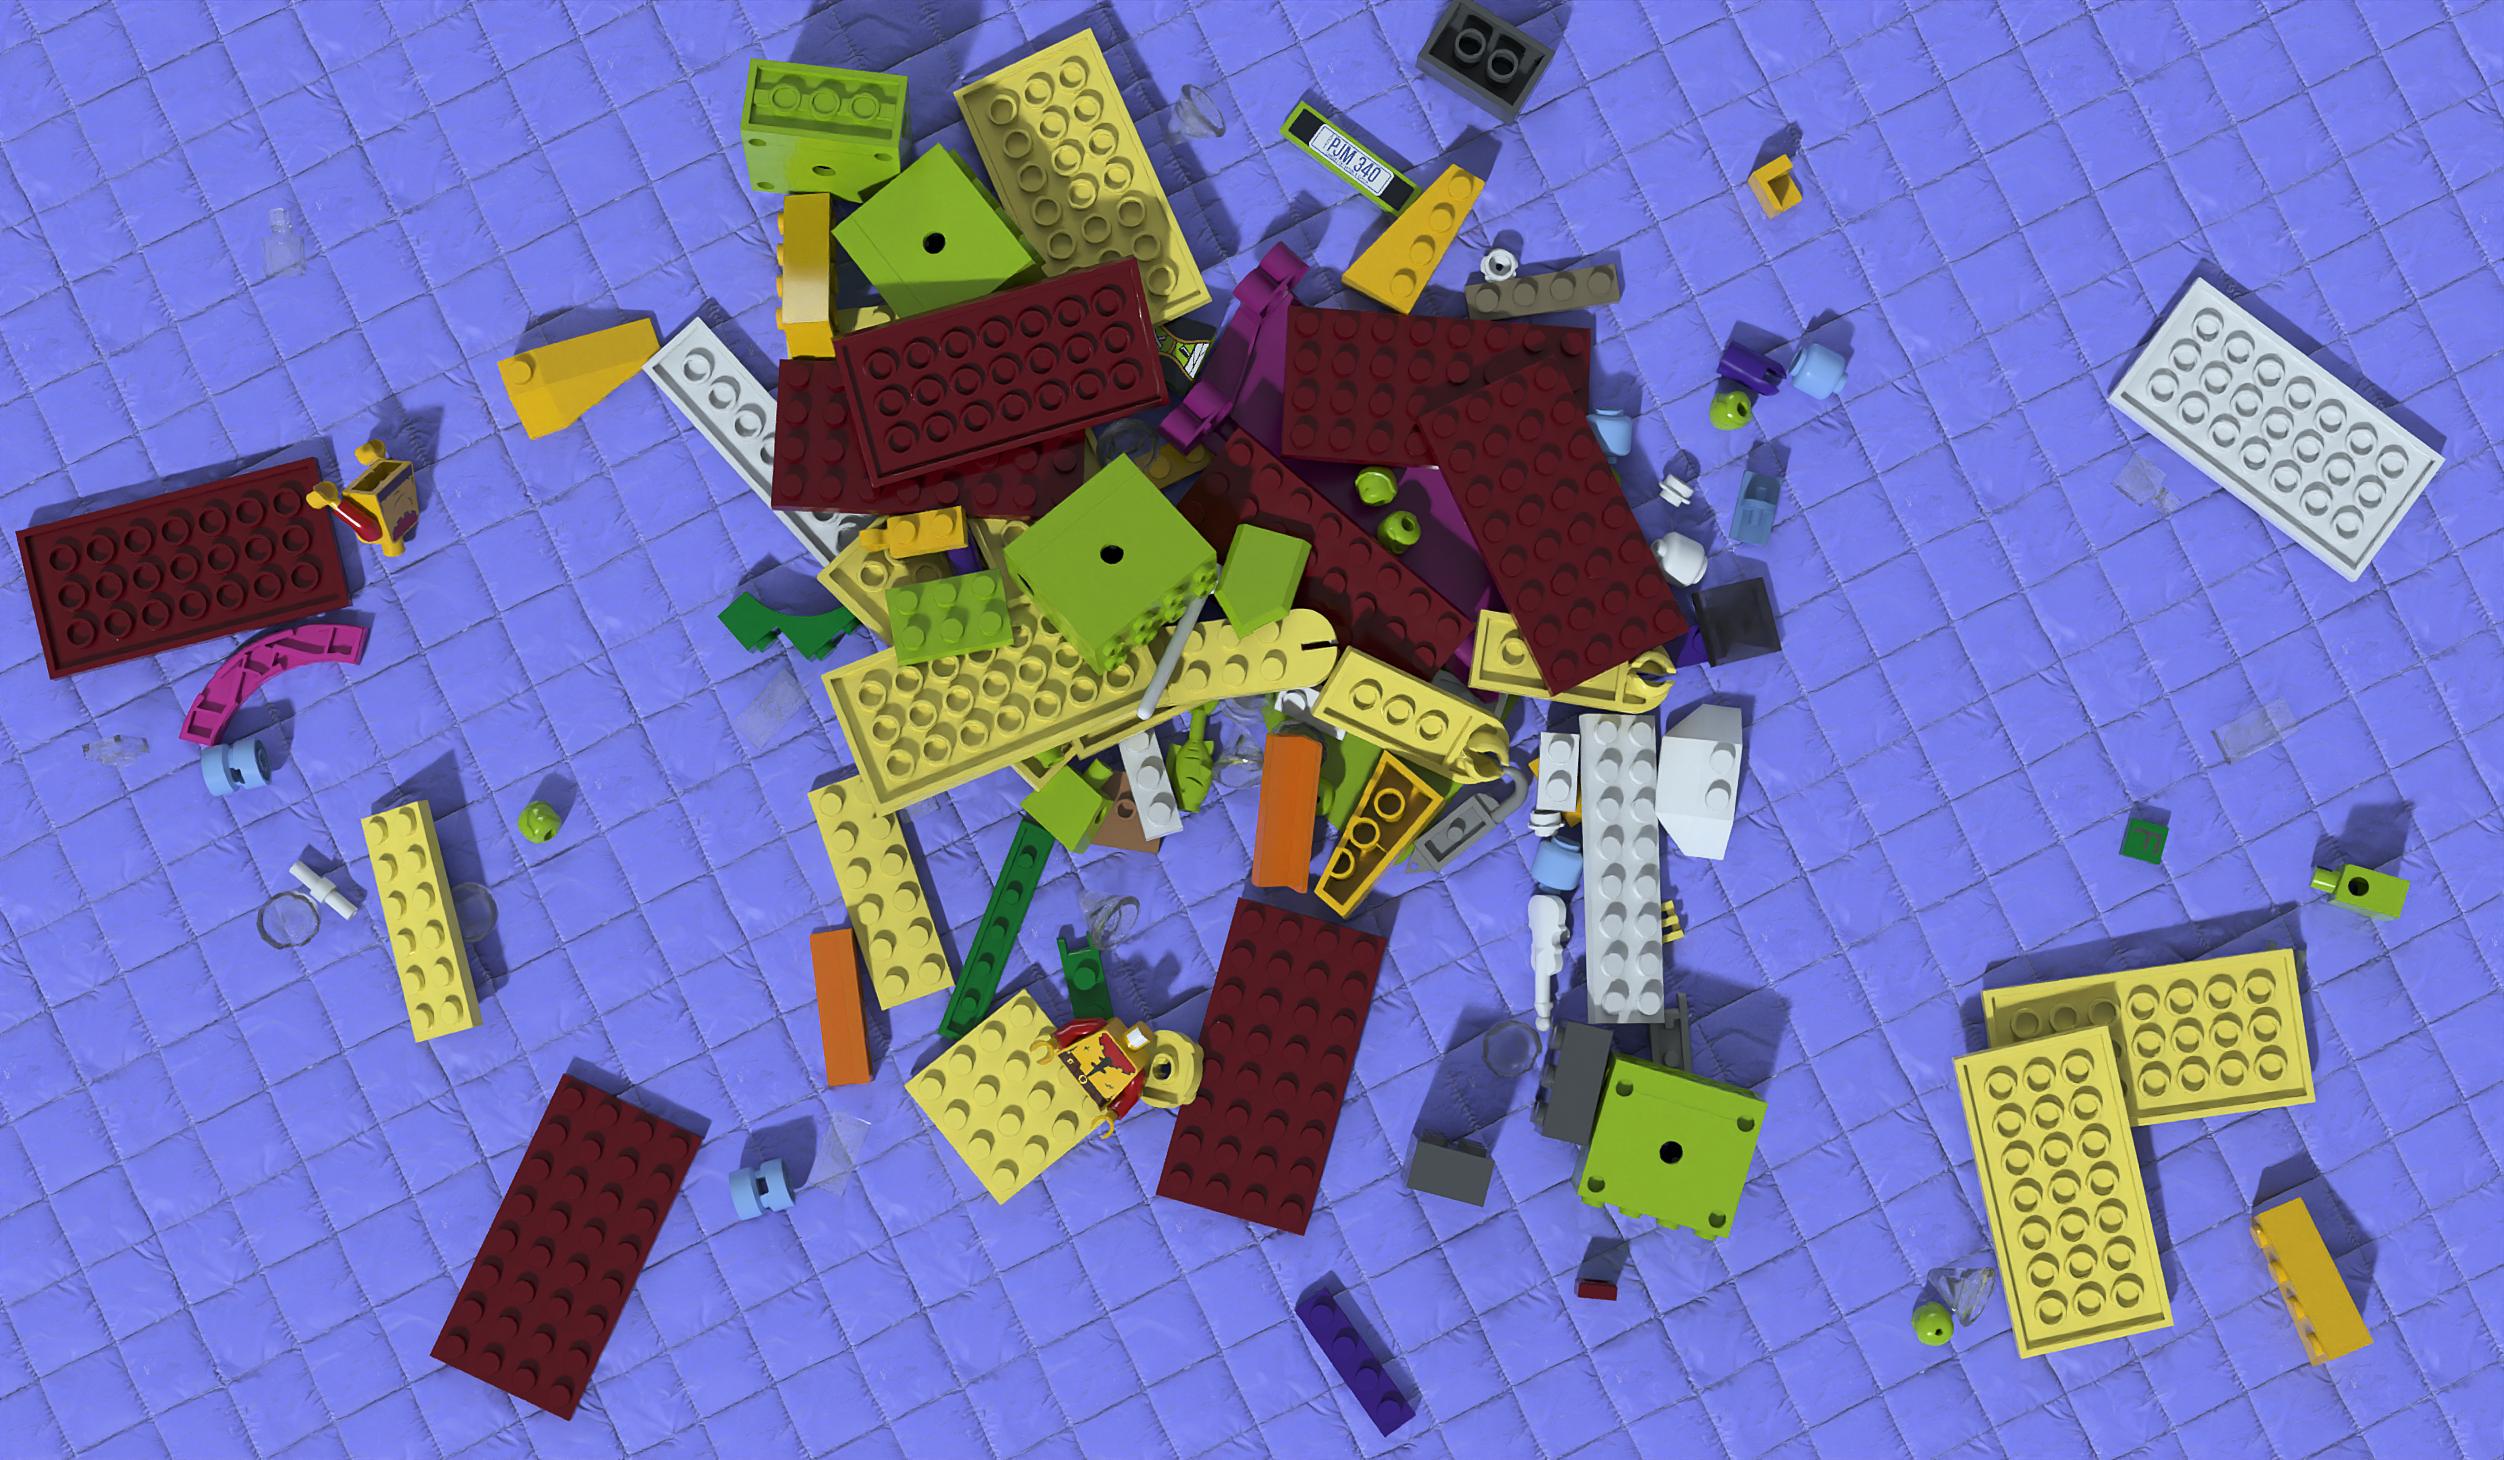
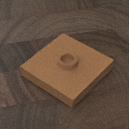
[1091,770,1161,854]

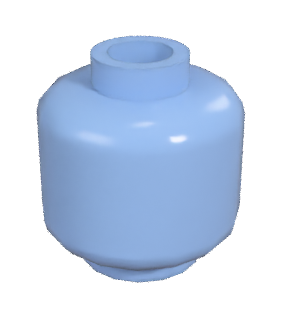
[1788,343,1848,400]
[1586,407,1633,464]
[1530,835,1584,895]

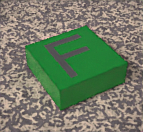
[2119,818,2169,865]

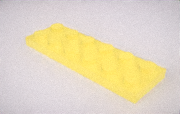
[807,774,956,1011]
[361,800,484,1043]

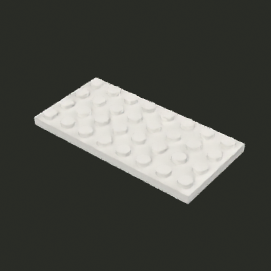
[2106,277,2446,582]

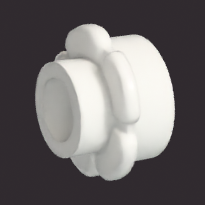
[1480,248,1518,282]
[1658,473,1695,507]
[1527,810,1565,837]

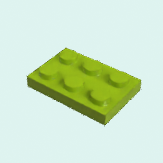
[885,568,1015,667]

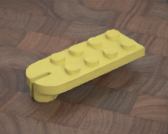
[1147,609,1340,708]
[1468,609,1676,714]
[1310,645,1510,784]

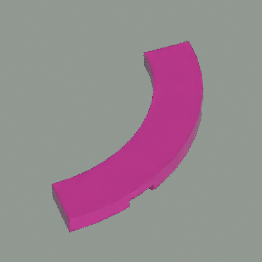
[179,623,370,746]

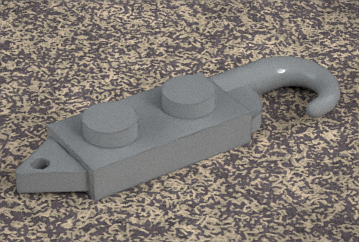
[1405,766,1529,874]

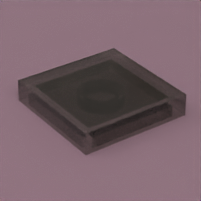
[1691,577,1782,668]

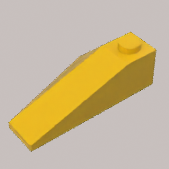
[497,318,661,440]

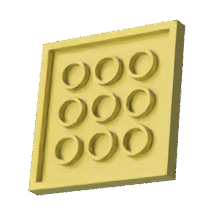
[904,987,1108,1206]

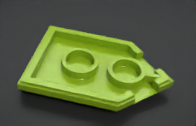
[1214,524,1312,640]

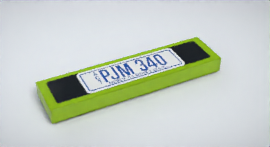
[1279,100,1423,220]

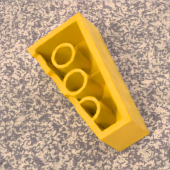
[1341,164,1486,316]
[776,193,840,361]
[1314,749,1445,921]
[2250,1197,2374,1367]

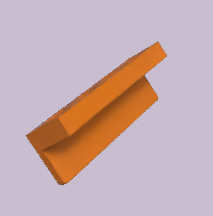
[1251,733,1323,893]
[809,928,875,1086]

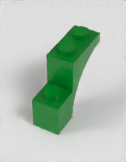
[717,591,864,662]

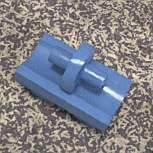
[1728,470,1783,547]

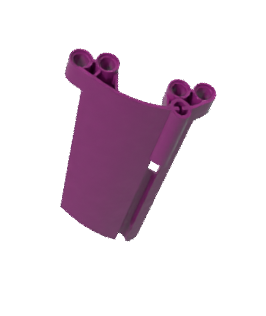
[1156,241,1505,704]

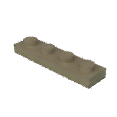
[1464,263,1621,321]

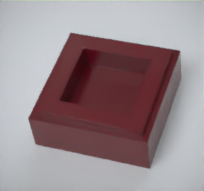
[1574,1277,1618,1301]

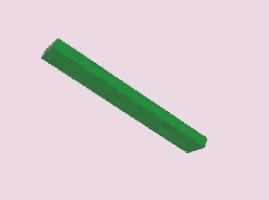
[937,818,1056,1041]

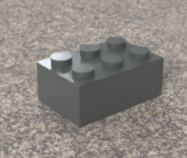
[1415,0,1556,127]
[1530,1018,1614,1146]
[1400,1128,1495,1207]

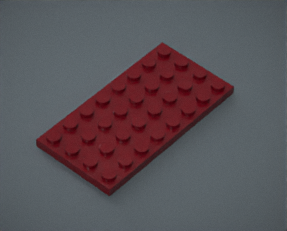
[830,254,1170,488]
[1280,305,1591,470]
[1415,354,1690,698]
[771,359,1085,521]
[1175,426,1477,686]
[15,457,353,681]
[1155,897,1387,1236]
[429,1073,705,1421]

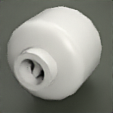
[1650,532,1708,588]

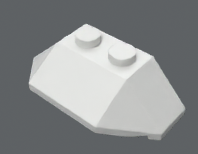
[1654,704,1743,860]

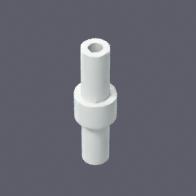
[289,860,359,921]

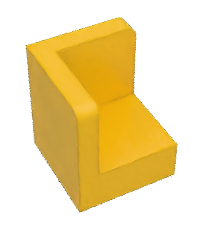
[1747,153,1802,219]

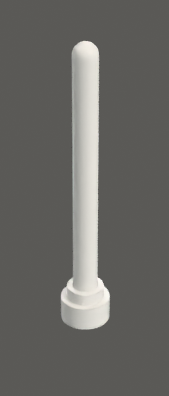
[1137,563,1223,720]

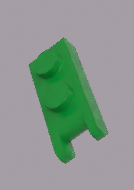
[1056,929,1114,1021]

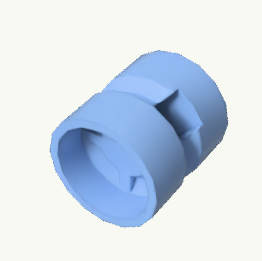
[201,736,272,796]
[729,1157,796,1221]

